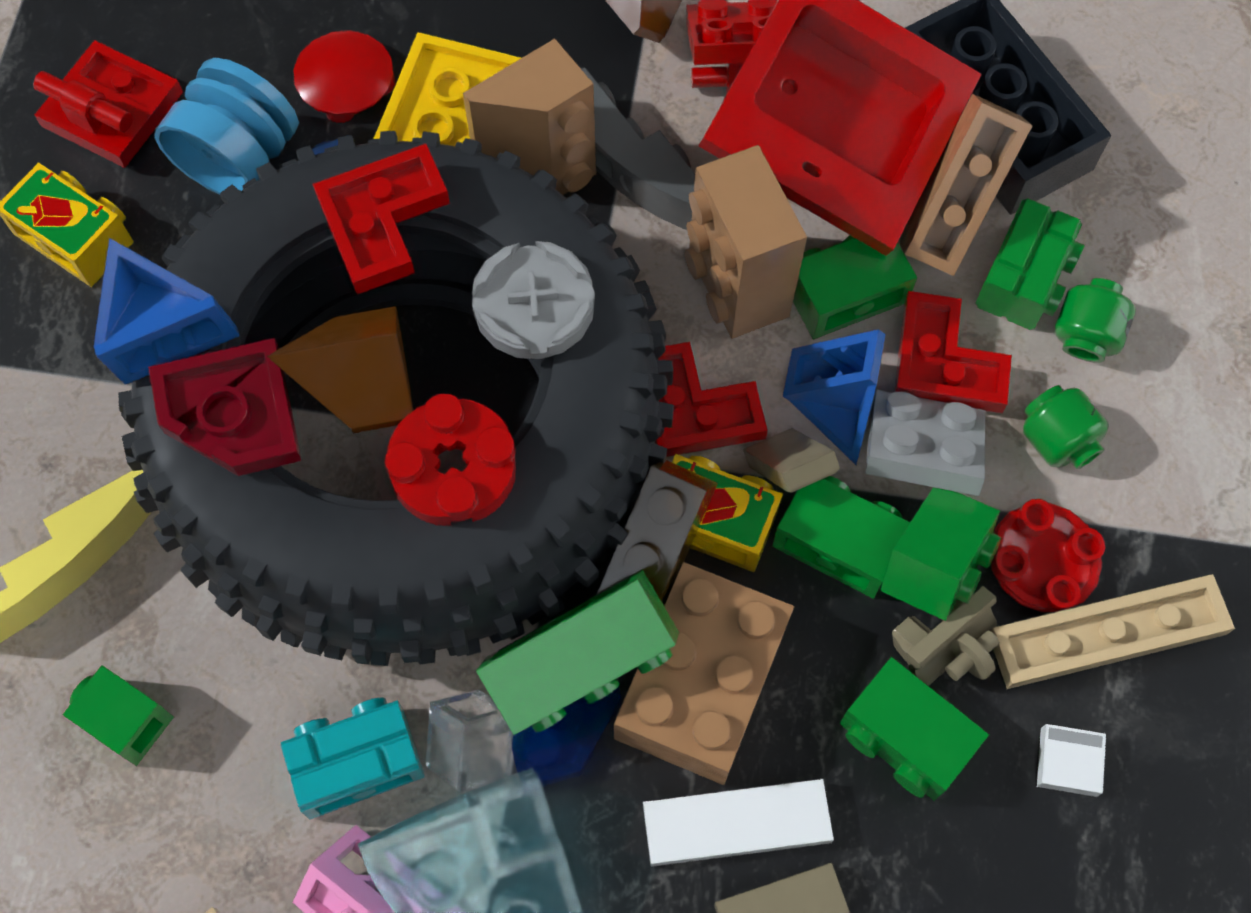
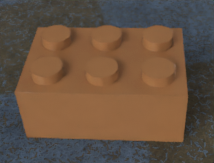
[684,145,807,339]
[614,562,794,785]

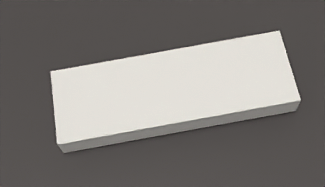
[643,779,834,867]

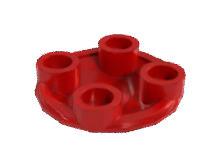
[294,30,395,123]
[991,499,1105,612]

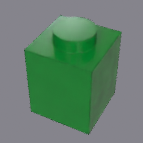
[62,665,174,766]

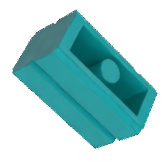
[280,697,425,820]

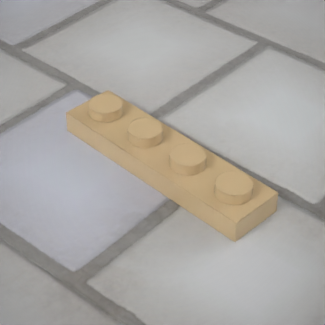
[991,574,1235,689]

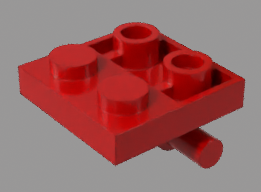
[686,0,777,92]
[33,40,183,168]

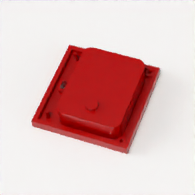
[698,0,981,256]

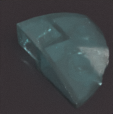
[358,768,583,913]

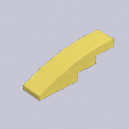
[0,470,151,643]

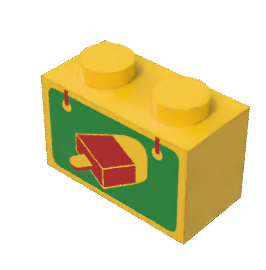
[0,162,133,287]
[672,454,783,572]

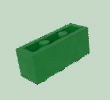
[476,569,679,735]

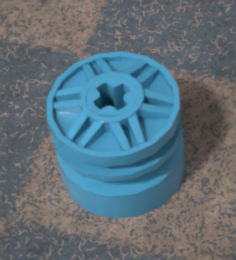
[155,58,299,194]

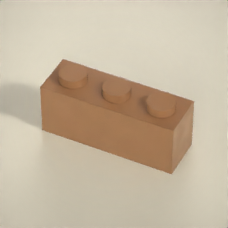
[898,94,1033,276]

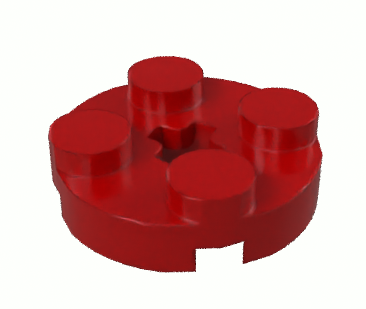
[385,394,516,526]

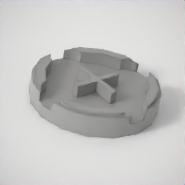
[472,241,595,359]

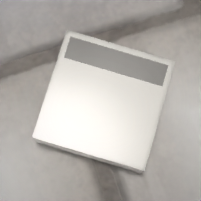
[1037,724,1106,797]

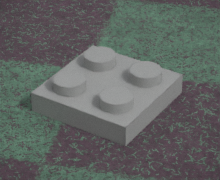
[865,389,985,496]

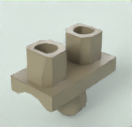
[892,586,1000,686]

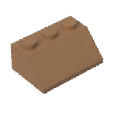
[463,39,596,195]

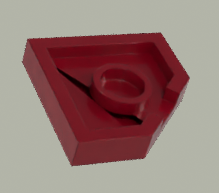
[148,338,302,476]

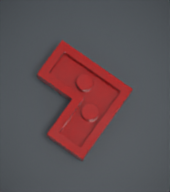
[313,144,450,294]
[894,291,1012,413]
[655,341,768,457]

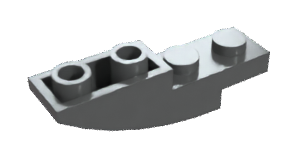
[581,67,695,230]

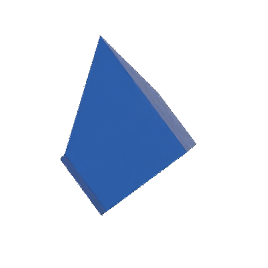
[94,238,240,385]
[783,329,886,465]

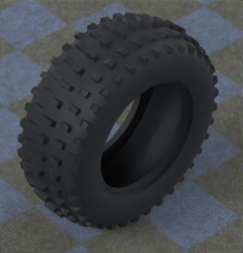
[118,131,674,666]

